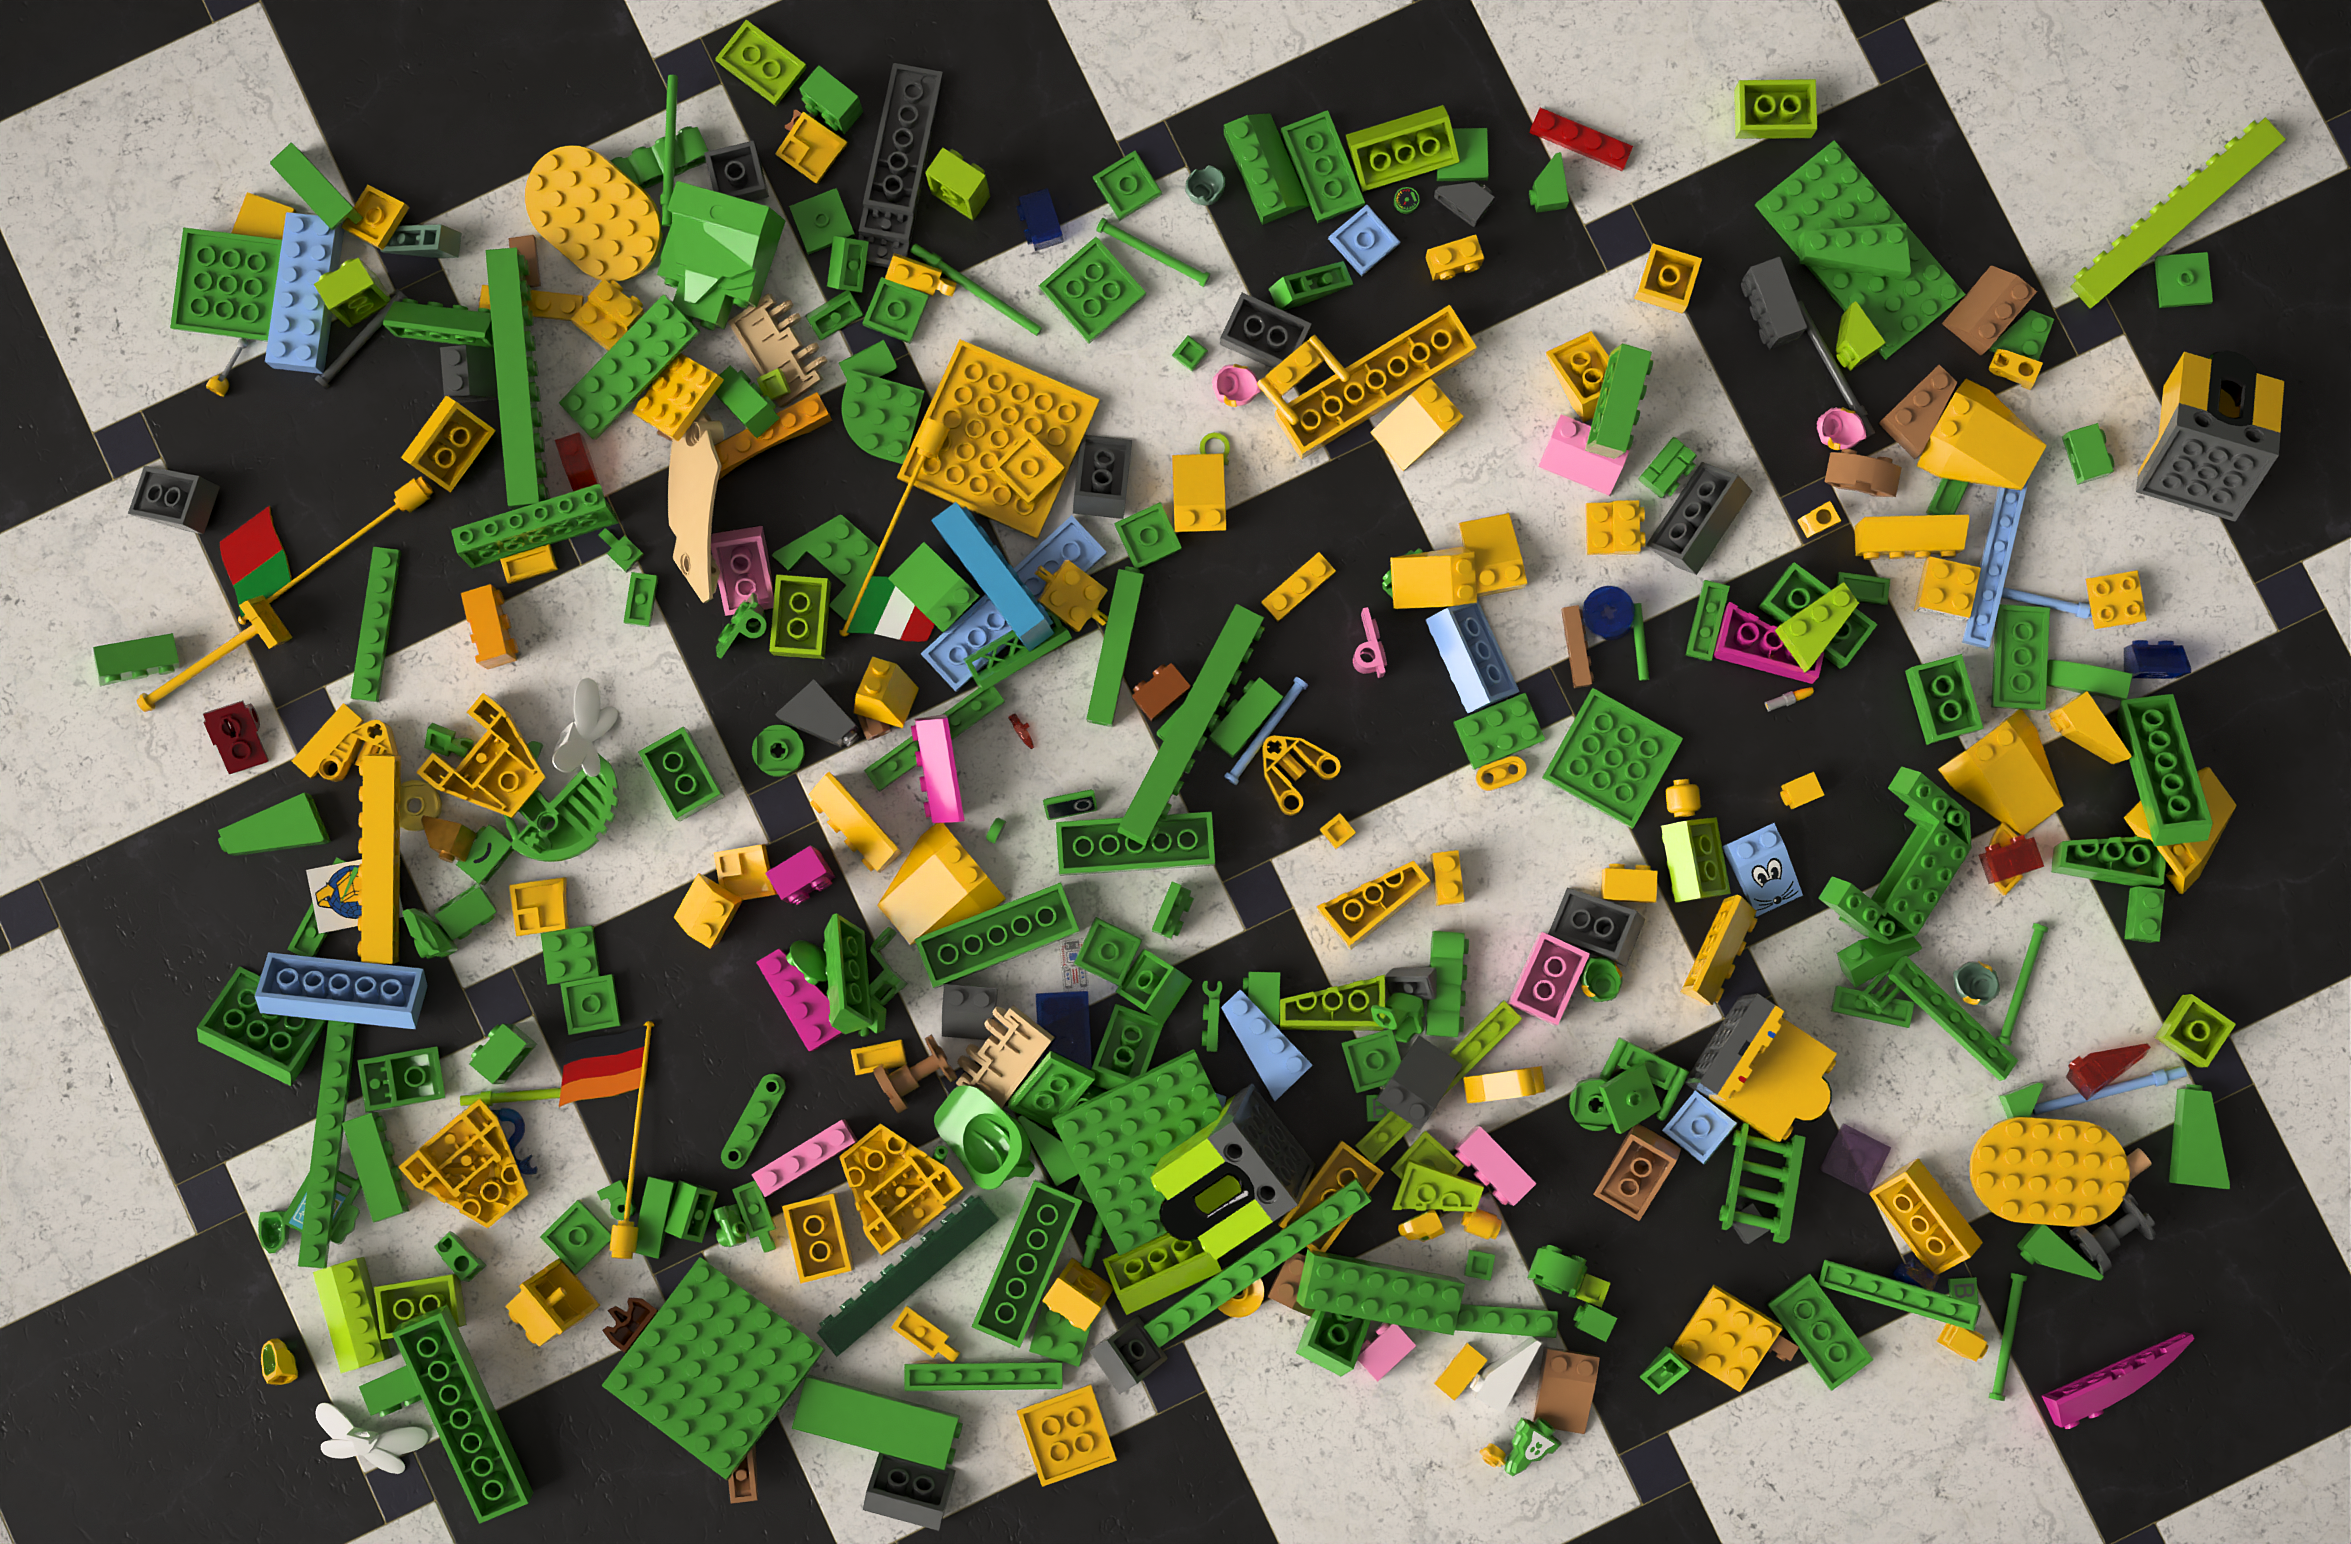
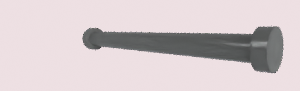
[315,289,408,389]

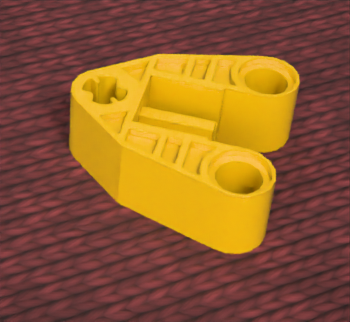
[318,720,399,782]
[1262,735,1341,816]
[1463,1066,1546,1103]

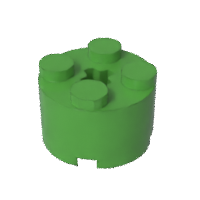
[1527,1245,1587,1298]

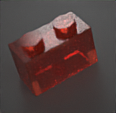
[1979,835,2044,884]

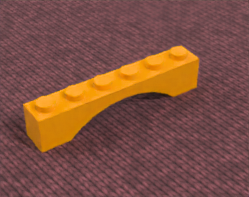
[714,392,832,480]

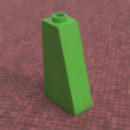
[218,793,331,856]
[2169,1084,2230,1189]

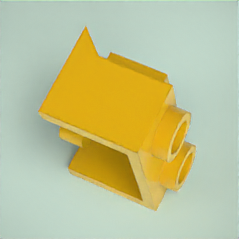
[1936,1323,1989,1362]

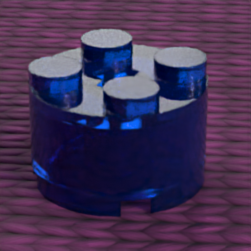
[1582,586,1635,640]

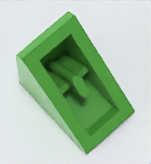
[1999,1082,2044,1118]
[1640,1346,1691,1395]

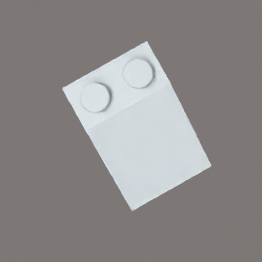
[1470,1336,1541,1414]

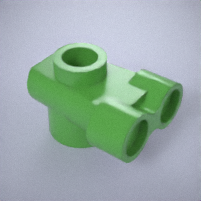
[713,1204,747,1247]

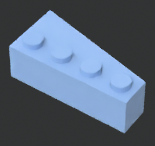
[1221,990,1312,1101]

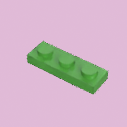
[1685,580,1730,661]
[1831,986,1915,1028]

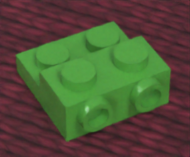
[1151,881,1194,940]

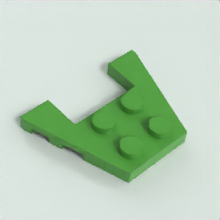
[772,514,879,621]

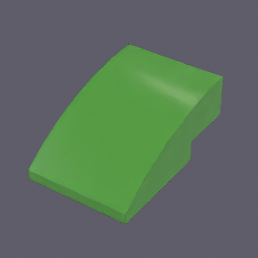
[357,1047,445,1113]

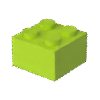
[2154,994,2236,1067]

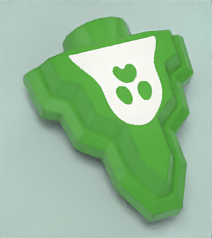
[1504,1417,1562,1476]

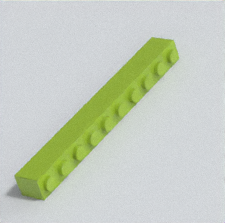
[2070,117,2286,309]

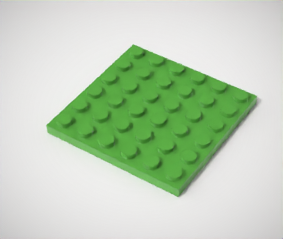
[1052,1049,1223,1256]
[602,1257,825,1481]

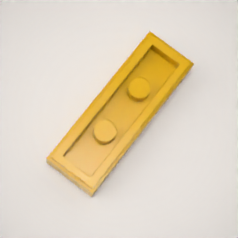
[292,703,364,779]

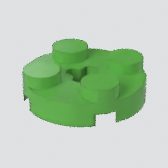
[752,725,805,777]
[1569,1077,1612,1131]

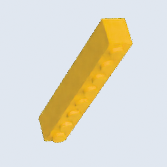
[358,754,401,964]

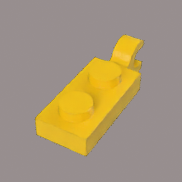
[885,253,956,297]
[891,1305,960,1362]

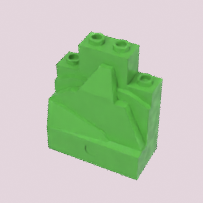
[657,181,786,331]

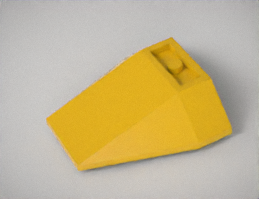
[2124,767,2237,894]

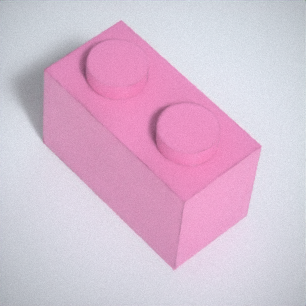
[1357,1323,1416,1382]

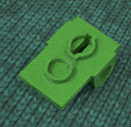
[716,592,766,659]

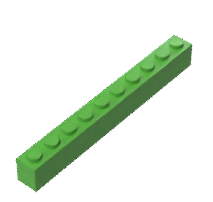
[1118,604,1265,846]

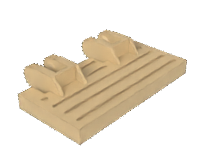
[728,293,827,408]
[956,1005,1055,1108]

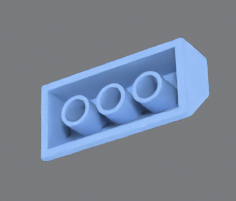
[1426,599,1519,713]

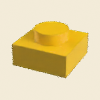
[1320,813,1356,849]

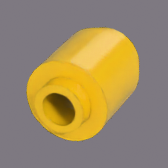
[1461,1208,1502,1240]

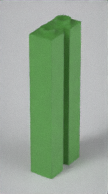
[792,1375,963,1470]

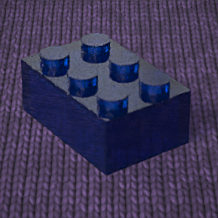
[1036,991,1093,1070]

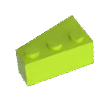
[1775,582,1859,673]

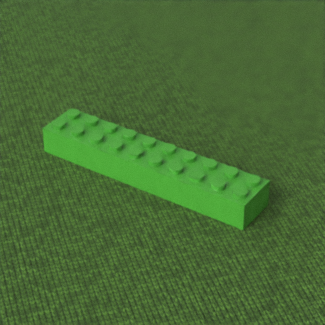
[485,247,549,510]

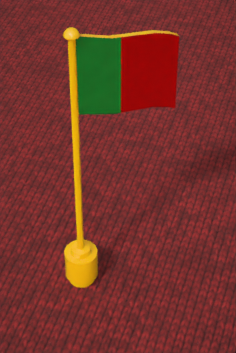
[220,476,434,625]

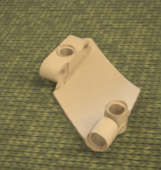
[668,408,724,603]

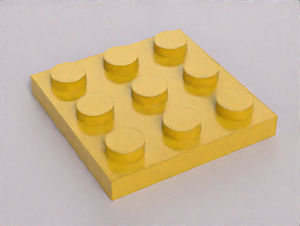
[632,353,724,442]
[1672,1284,1782,1392]
[1017,1384,1117,1487]

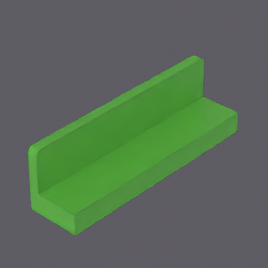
[270,142,363,230]

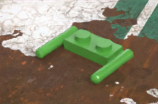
[1599,1037,1690,1121]

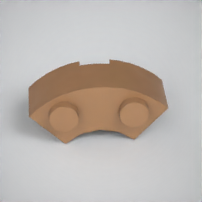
[1825,449,1902,497]

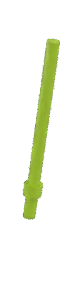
[460,1088,561,1106]

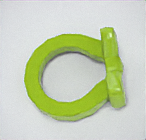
[1199,432,1230,465]

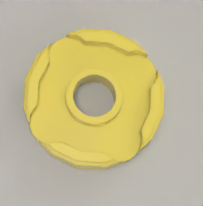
[400,780,442,832]

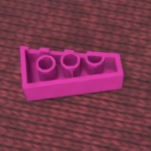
[1713,602,1824,684]
[756,949,844,1052]

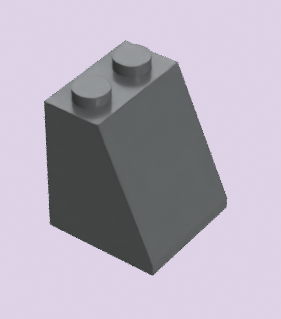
[775,679,861,748]

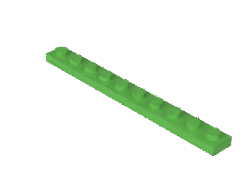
[298,1020,357,1269]
[1144,1178,1372,1348]

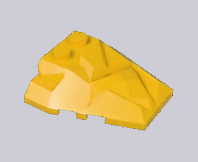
[399,1098,529,1228]
[839,1124,964,1256]

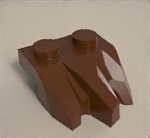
[602,1298,658,1354]

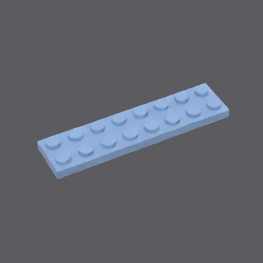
[921,515,1107,692]

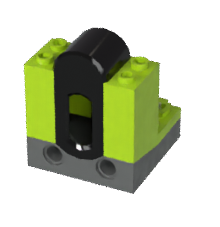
[1150,1083,1316,1260]

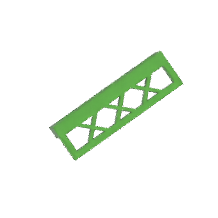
[963,610,1072,691]

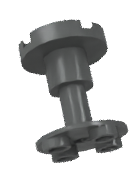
[2069,1193,2156,1275]

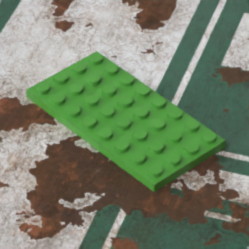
[1755,141,1966,360]

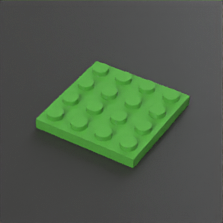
[170,227,282,342]
[1542,688,1683,829]

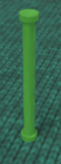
[1096,218,1211,287]
[1996,923,2049,1046]
[1989,1273,2027,1401]

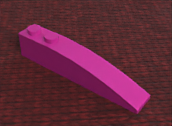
[2042,1332,2194,1429]

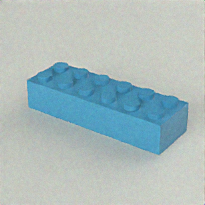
[931,502,1054,652]

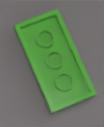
[1280,110,1365,223]
[1991,604,2050,711]
[1766,1273,1873,1391]

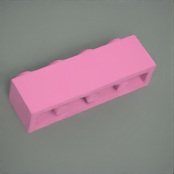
[752,1119,858,1197]

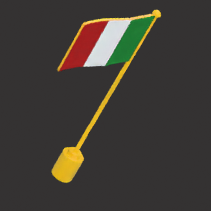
[839,418,950,642]

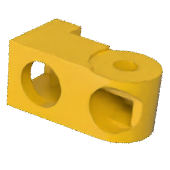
[1988,349,2043,390]

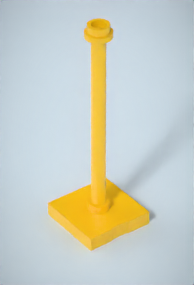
[136,595,293,712]

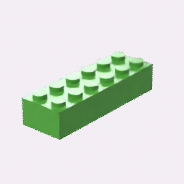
[2117,694,2213,847]
[1056,812,1215,876]
[915,882,1080,989]
[971,1179,1083,1348]
[1296,1249,1465,1335]

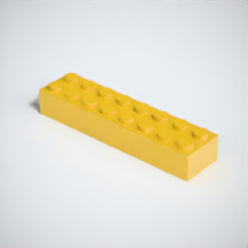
[1275,305,1477,460]

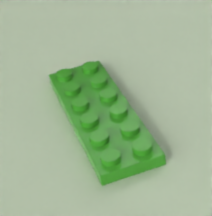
[559,294,701,440]

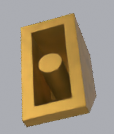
[421,815,477,863]

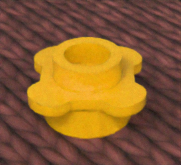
[1479,1443,1506,1467]

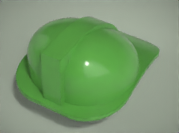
[934,1085,1035,1190]

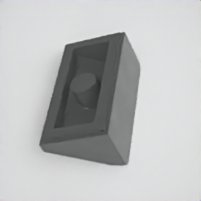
[1385,967,1437,1000]

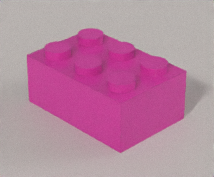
[765,845,835,905]

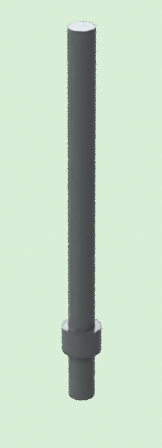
[1798,300,1875,438]

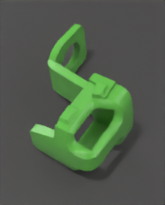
[869,927,908,1006]
[1371,993,1425,1043]

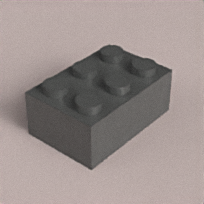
[1741,257,1807,350]
[1220,292,1312,369]

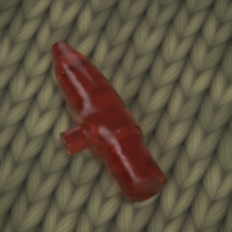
[1008,713,1034,749]

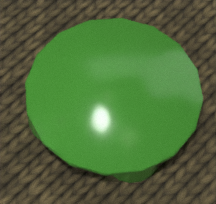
[786,940,828,985]

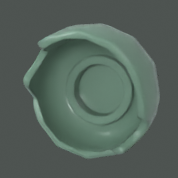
[1185,165,1225,206]

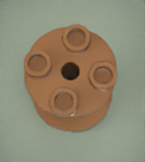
[873,1034,958,1113]

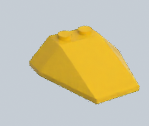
[1917,379,2047,491]
[1938,709,2064,837]
[877,823,1006,945]

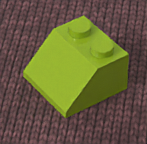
[1835,301,1886,371]

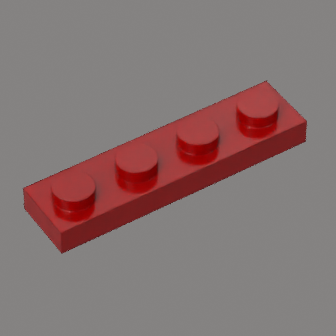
[1529,107,1633,171]

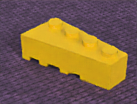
[1316,860,1431,950]

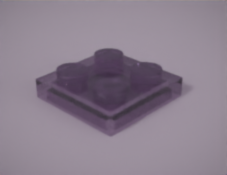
[1820,1124,1891,1195]

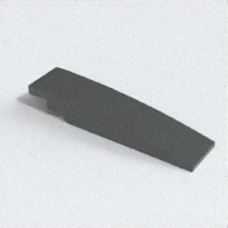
[858,63,943,268]

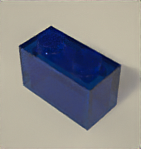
[1016,188,1064,251]

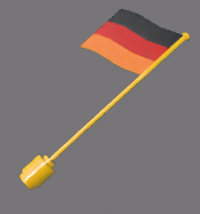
[559,1021,654,1259]

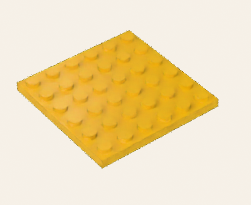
[897,339,1100,540]

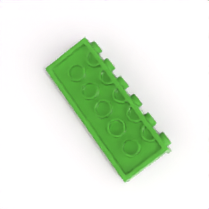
[451,484,619,569]

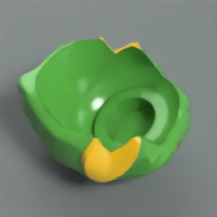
[1579,957,1623,1002]

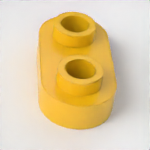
[1476,756,1527,791]

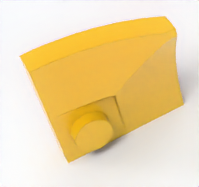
[775,112,849,184]
[714,844,778,900]
[509,877,569,936]

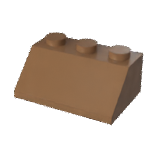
[1942,266,2037,356]

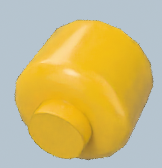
[1666,779,1701,817]

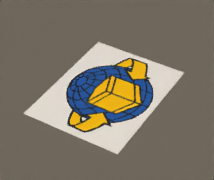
[306,859,404,933]

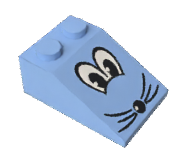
[1722,823,1803,917]

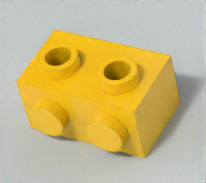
[1425,234,1484,281]

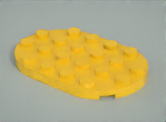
[525,146,663,282]
[1969,1117,2130,1227]

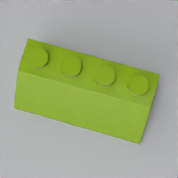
[1346,105,1460,192]
[1103,1219,1222,1315]
[313,1257,392,1373]

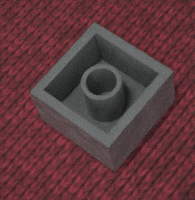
[704,140,769,202]

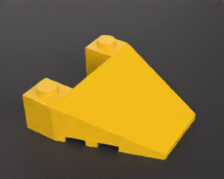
[416,693,546,818]

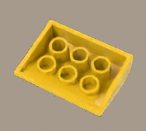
[1680,895,1757,1006]

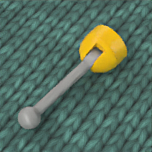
[205,339,248,397]

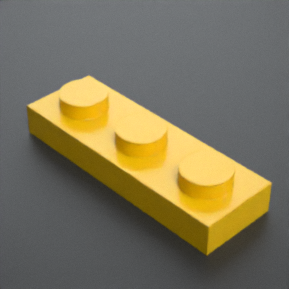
[1261,552,1336,622]

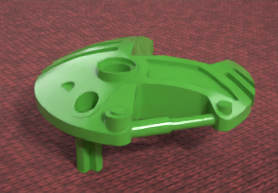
[503,741,619,862]

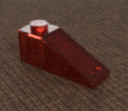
[555,432,600,491]
[2066,1043,2151,1100]

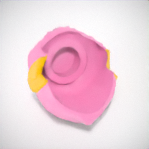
[1212,364,1261,407]
[1817,407,1867,450]

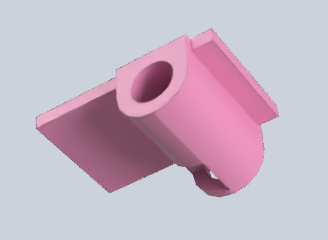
[1353,607,1387,678]

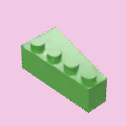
[1798,223,1911,281]
[2051,836,2166,888]

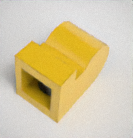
[1797,501,1841,538]

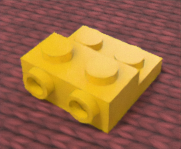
[571,279,644,351]
[1585,500,1645,555]

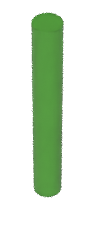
[1631,603,1649,681]

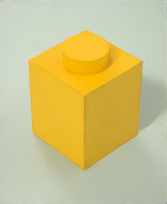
[1780,772,1824,810]

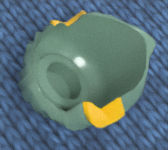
[1953,961,2000,1005]

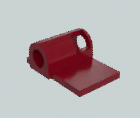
[203,700,269,775]

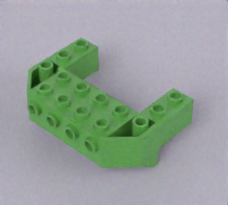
[1818,766,1972,944]

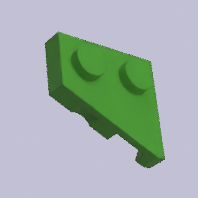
[1988,310,2054,361]

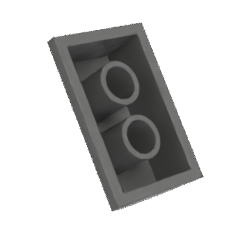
[863,1452,956,1531]

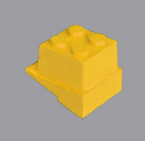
[505,1258,600,1347]

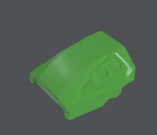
[402,908,458,959]

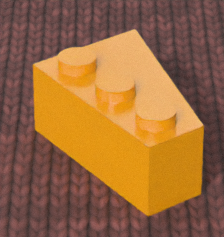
[461,584,519,669]

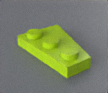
[1392,1159,1484,1212]

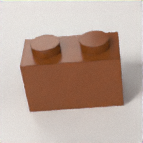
[1132,663,1191,722]

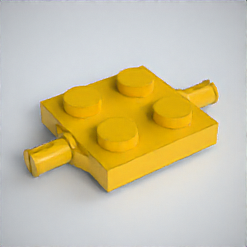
[1034,560,1108,632]

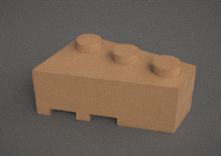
[1878,365,1957,459]

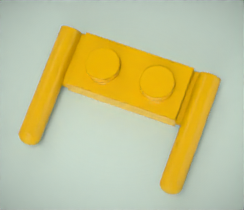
[1257,335,1350,425]

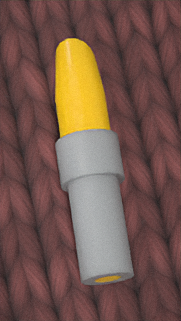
[1765,687,1814,711]

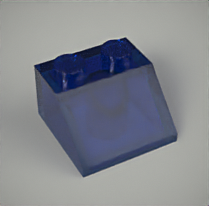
[2124,640,2191,679]

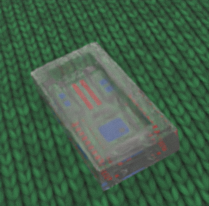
[1059,938,1090,993]

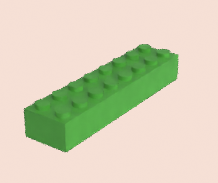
[392,1304,533,1524]

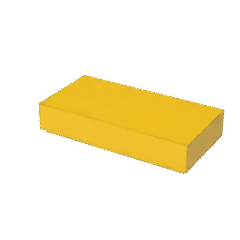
[500,544,558,584]
[851,1040,907,1075]
[1434,1343,1488,1401]

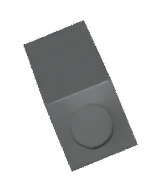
[1434,182,1495,227]

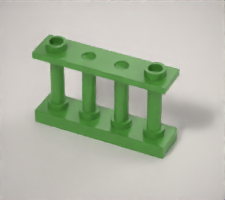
[1719,1123,1806,1243]

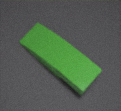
[2047,659,2132,701]
[636,1176,677,1259]

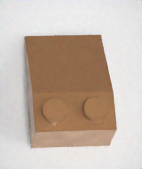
[1593,1123,1681,1221]
[1533,1346,1600,1434]

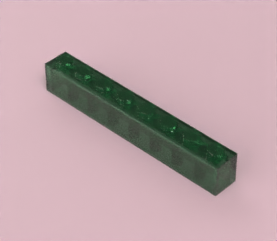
[817,1195,1000,1357]

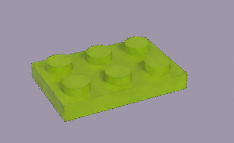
[715,20,807,106]

